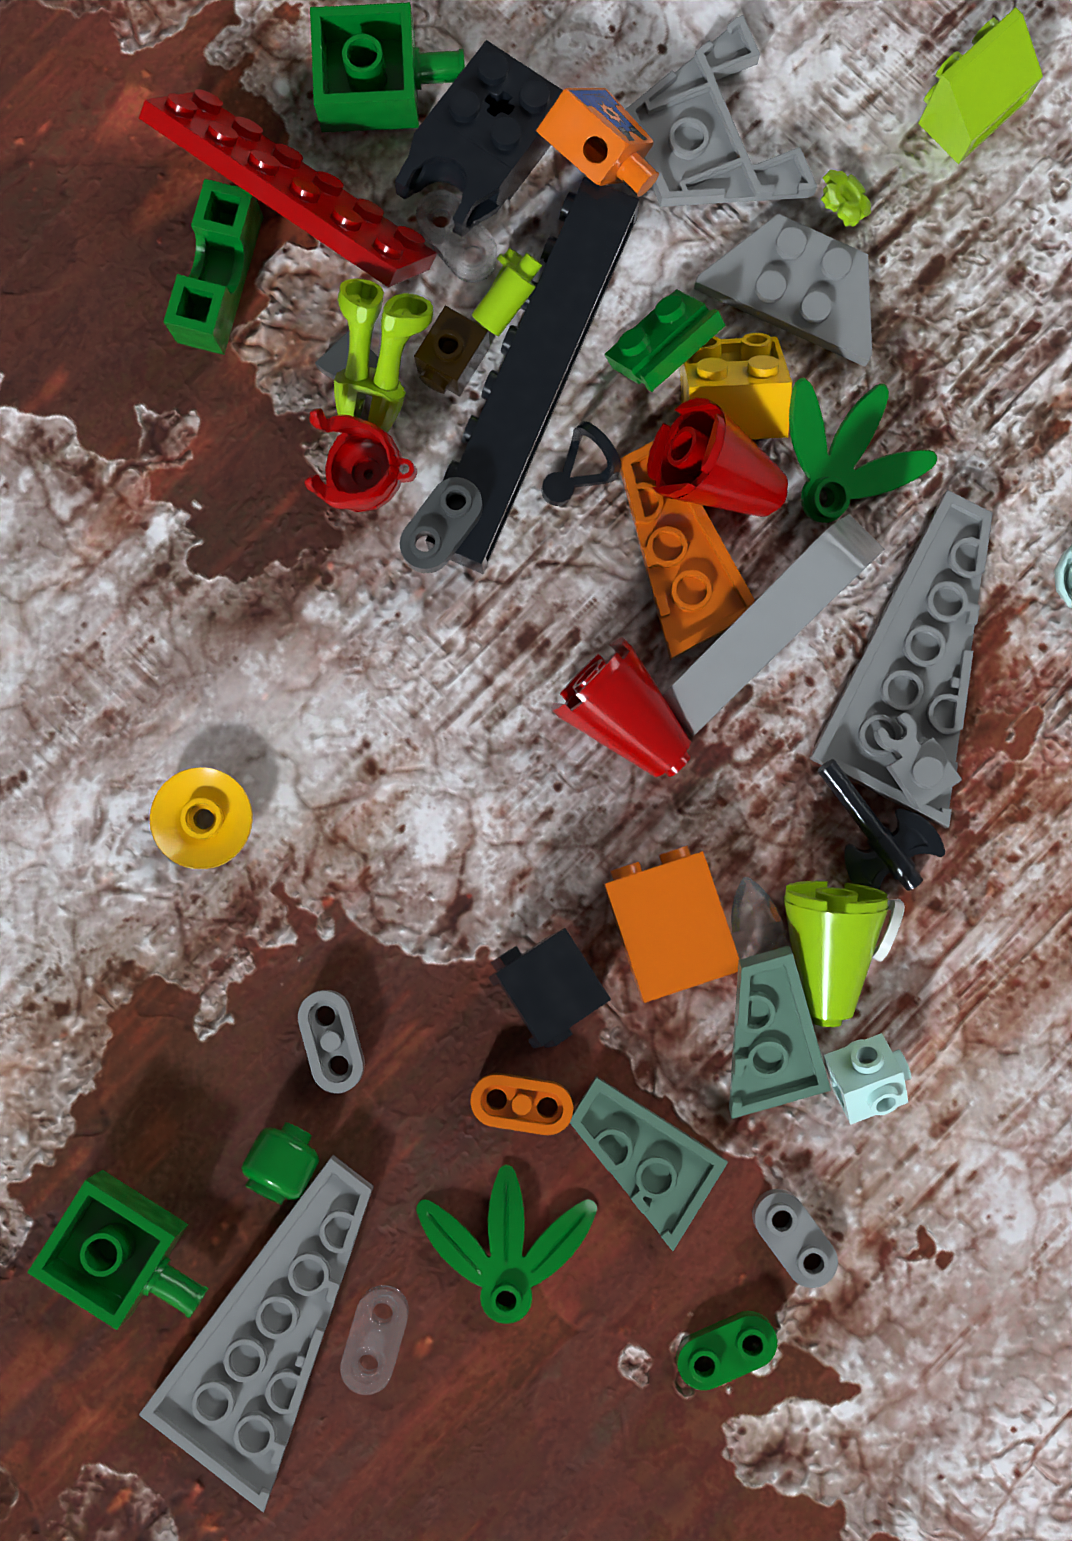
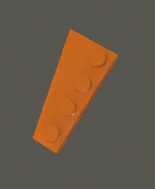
[620,441,755,660]

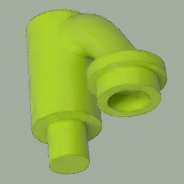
[471,247,542,337]

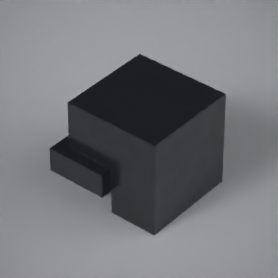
[488,928,611,1048]

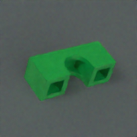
[163,178,264,355]

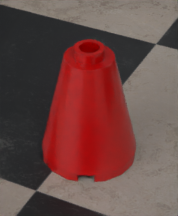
[647,397,788,517]
[551,637,691,777]

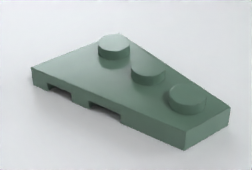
[729,945,831,1119]
[569,1076,728,1251]

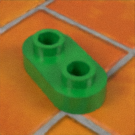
[676,1311,777,1391]

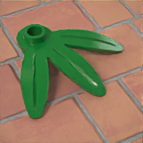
[789,378,938,523]
[416,1165,597,1324]

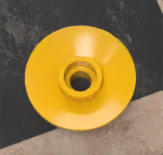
[150,767,253,869]

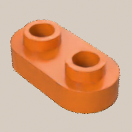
[470,1073,573,1135]

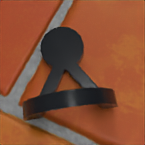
[541,421,621,506]

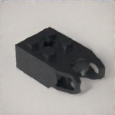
[395,40,563,237]

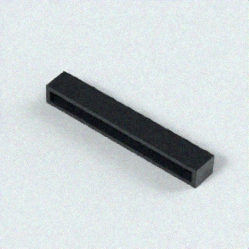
[425,177,640,574]

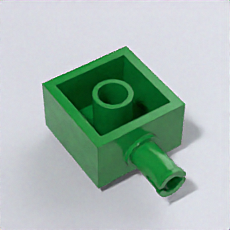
[310,2,465,133]
[27,1169,209,1330]

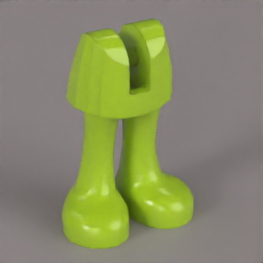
[334,278,433,433]

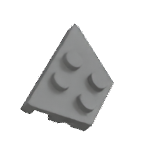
[694,214,872,367]

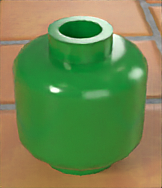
[241,1122,319,1205]

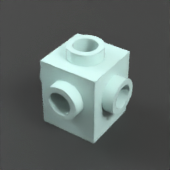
[824,1033,912,1125]

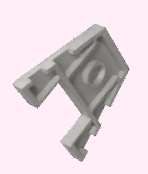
[625,15,817,207]

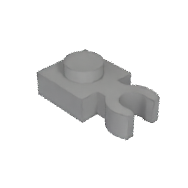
[874,712,962,809]

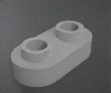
[298,990,365,1093]
[752,1189,838,1288]

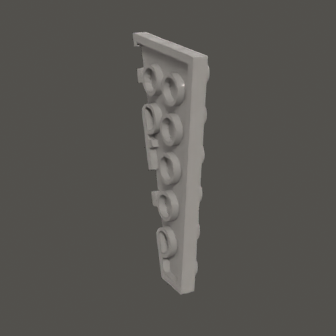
[809,490,993,828]
[139,1155,374,1513]

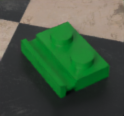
[604,289,726,392]

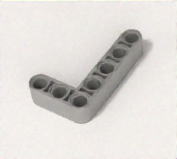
[663,514,885,737]

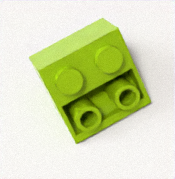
[918,7,1043,165]

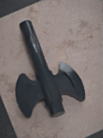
[817,759,945,891]

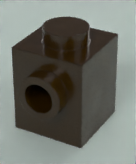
[414,305,490,397]

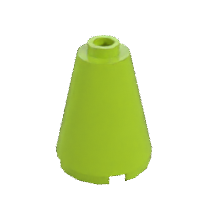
[783,881,889,1027]

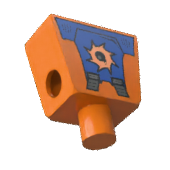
[536,88,659,197]

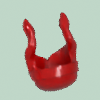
[304,408,417,512]

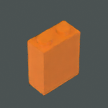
[603,845,740,1003]

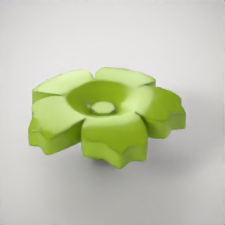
[820,170,871,227]

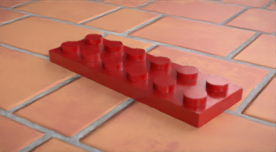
[139,89,437,288]

